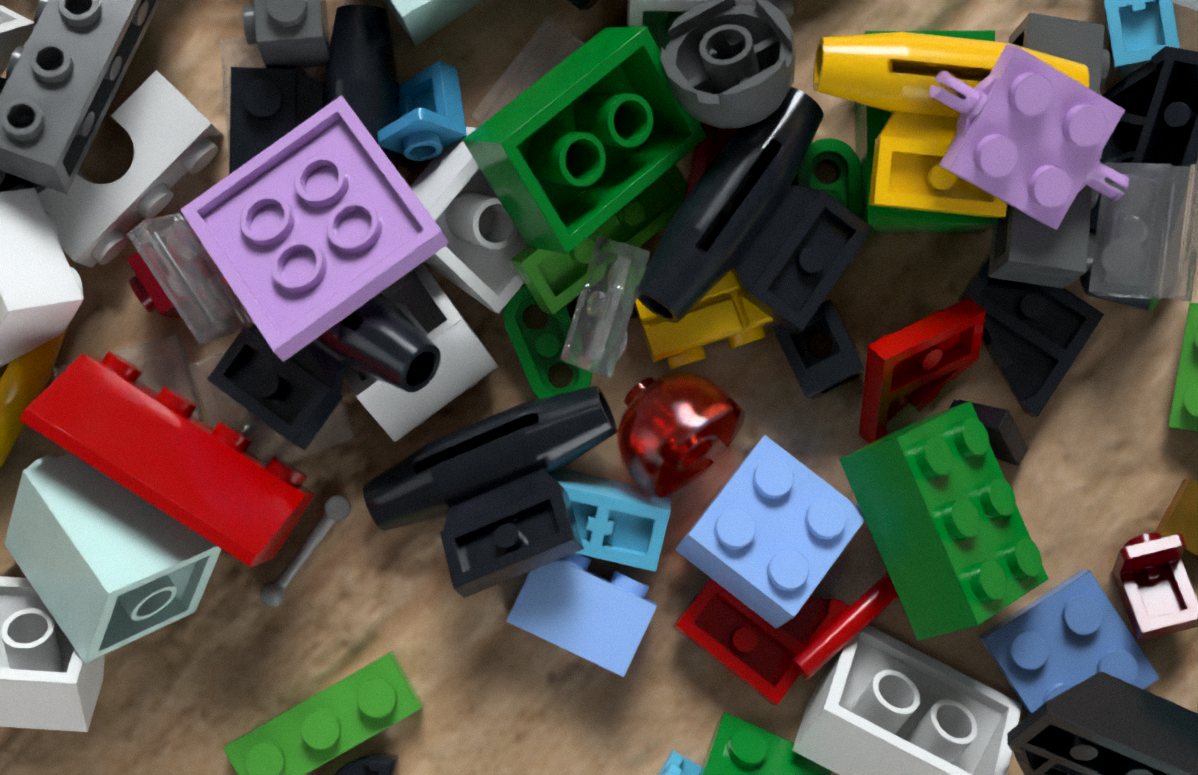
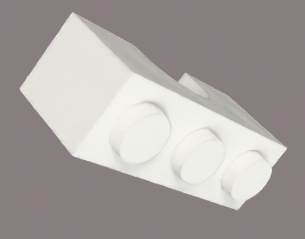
[38,70,224,268]

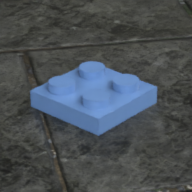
[979,569,1160,715]

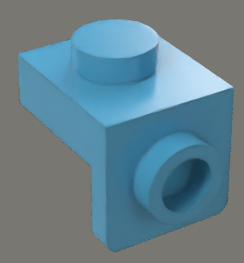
[377,61,467,161]

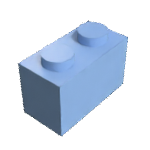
[506,553,657,677]

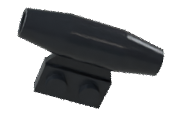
[229,5,399,175]
[635,87,874,335]
[207,293,441,450]
[363,385,617,598]

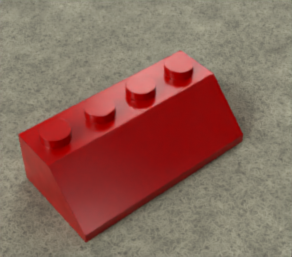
[19,351,315,567]

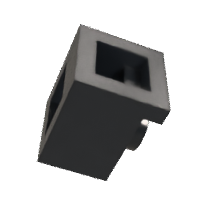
[772,300,866,400]

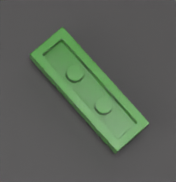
[510,164,687,315]
[223,650,424,775]

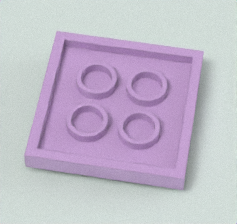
[180,95,450,362]

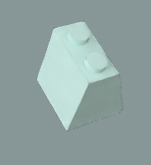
[4,452,221,663]

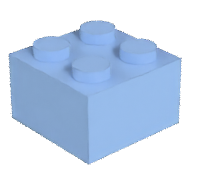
[675,435,865,629]

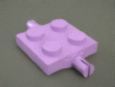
[929,44,1129,230]

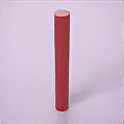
[791,572,899,680]

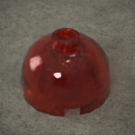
[617,372,745,498]

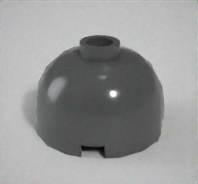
[660,0,796,129]

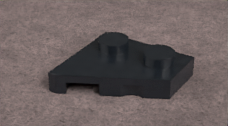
[958,249,1104,417]

